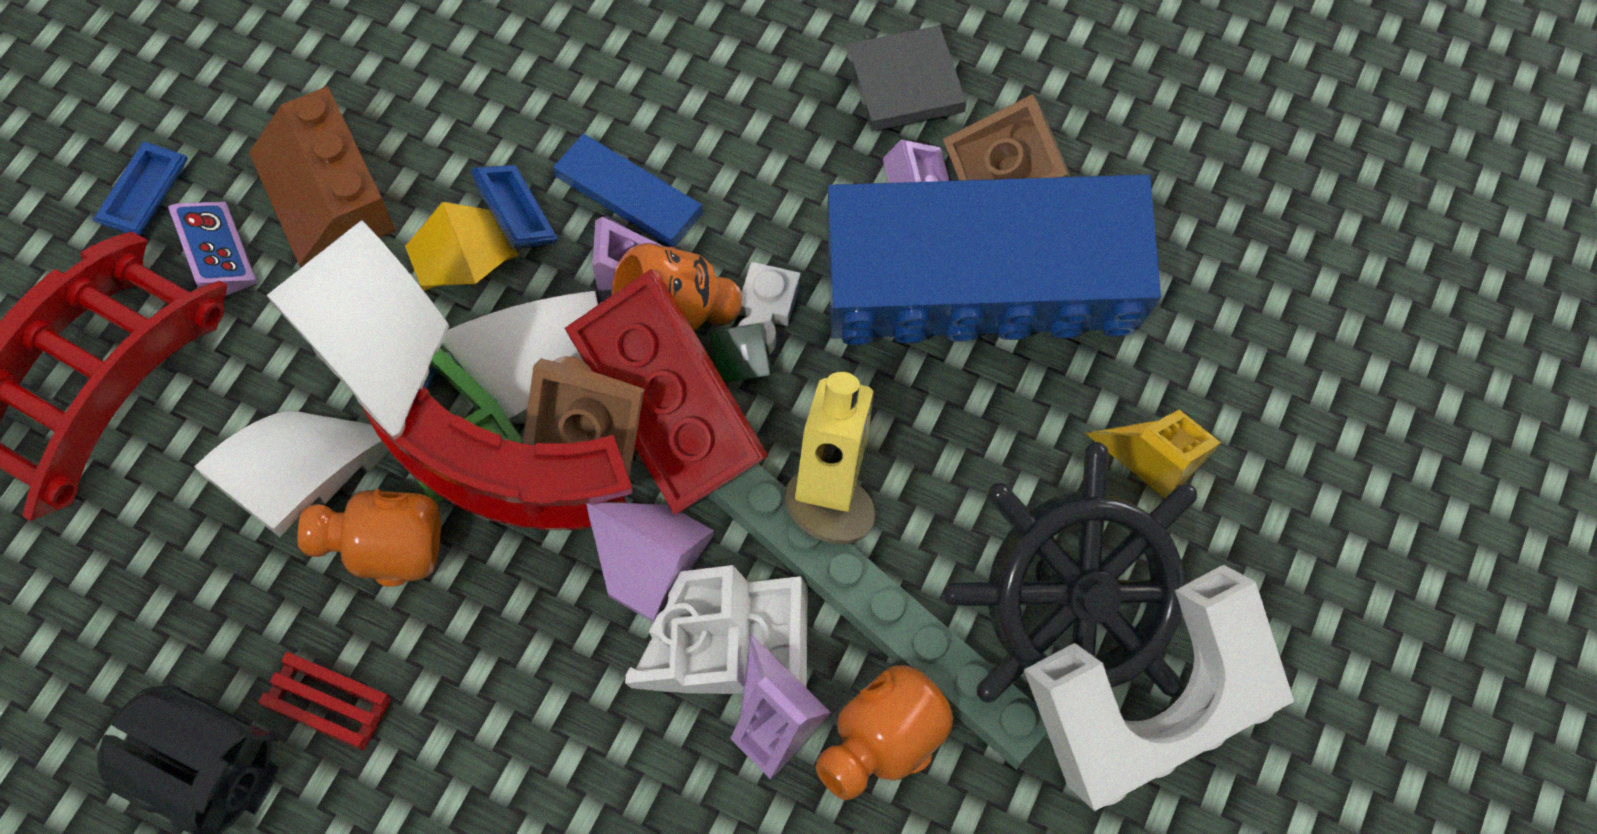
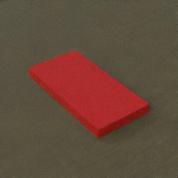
[564,269,769,515]

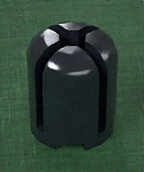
[97,685,279,834]

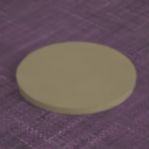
[784,474,875,544]

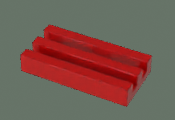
[258,652,391,751]

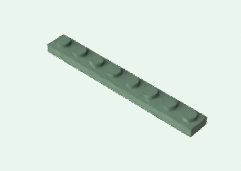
[708,464,1048,770]

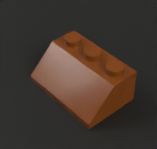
[249,86,396,268]

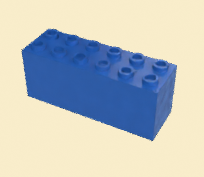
[826,174,1161,345]

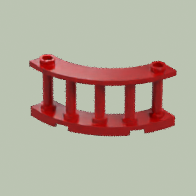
[0,231,228,521]
[362,386,632,530]

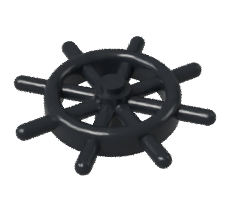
[942,442,1197,703]

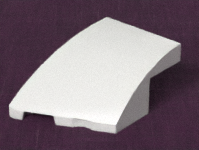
[267,220,449,440]
[441,291,598,425]
[194,410,389,537]
[625,565,808,694]

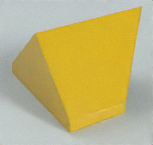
[405,202,518,291]
[1085,410,1221,499]

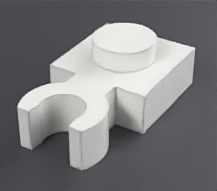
[737,262,801,355]

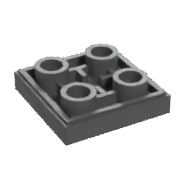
[847,25,966,131]

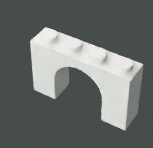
[1024,565,1294,811]

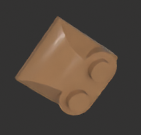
[943,94,1070,181]
[523,356,644,478]

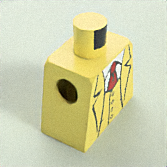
[795,372,874,512]

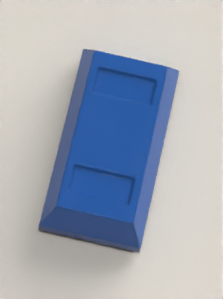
[92,141,188,236]
[471,165,558,249]

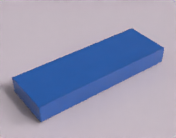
[553,133,703,247]

